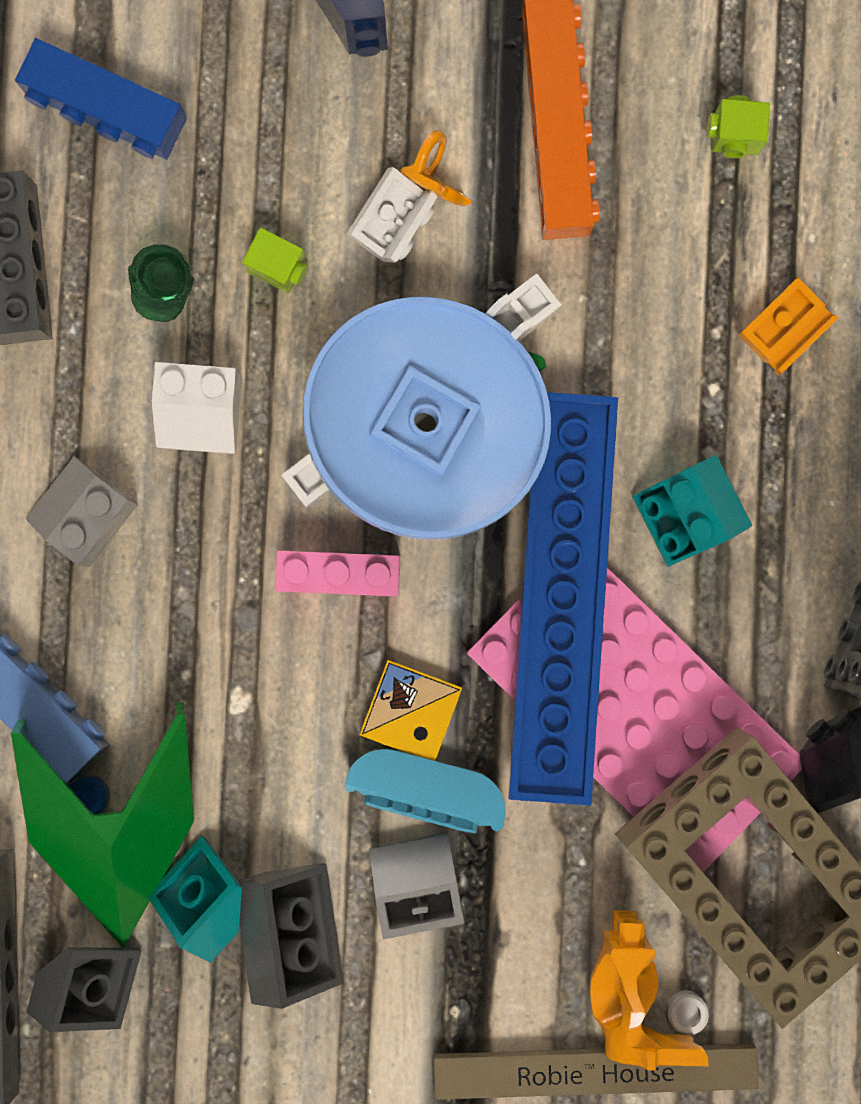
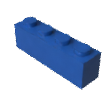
[15,37,187,160]

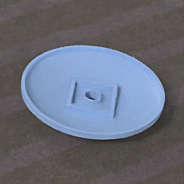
[303,297,551,540]

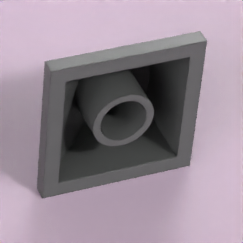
[26,947,142,1032]

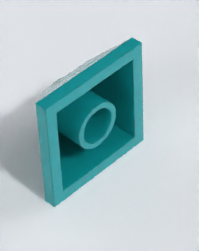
[148,836,242,963]

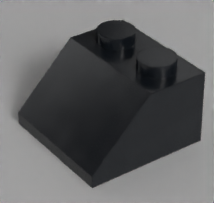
[799,706,861,813]

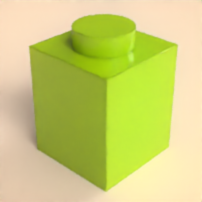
[242,227,308,294]

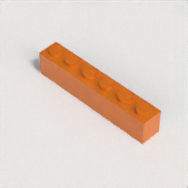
[522,0,600,240]

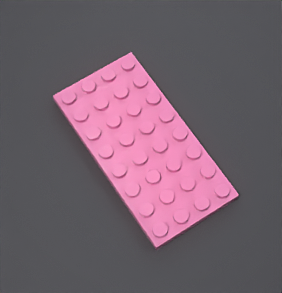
[466,568,802,872]

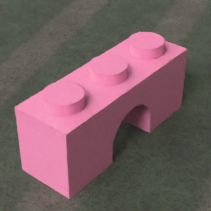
[275,551,401,597]

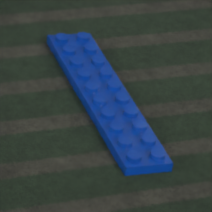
[508,392,618,806]

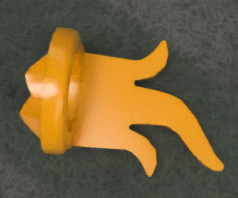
[400,130,472,206]

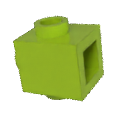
[706,95,770,158]

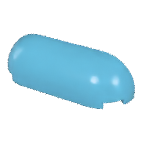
[345,749,506,833]

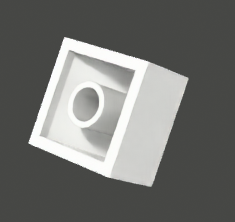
[151,362,243,454]

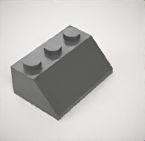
[237,863,344,1009]

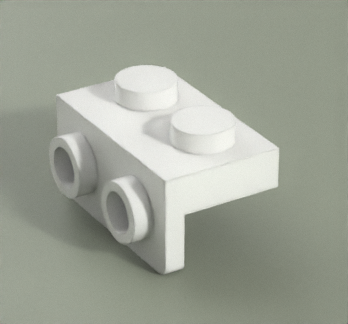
[346,167,438,262]

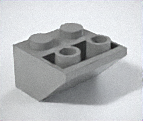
[369,833,465,939]

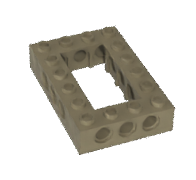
[615,727,861,1029]

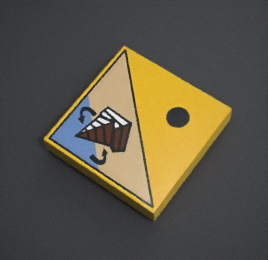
[359,659,462,761]

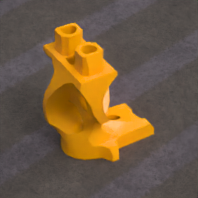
[590,910,709,1070]

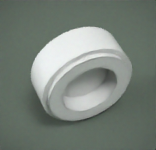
[666,990,709,1035]

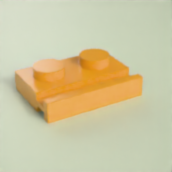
[738,277,838,376]

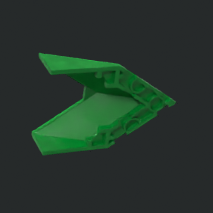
[11,702,194,948]

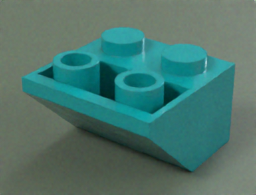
[632,454,753,567]

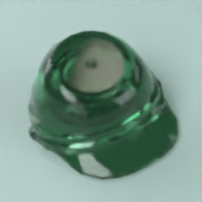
[128,244,195,322]

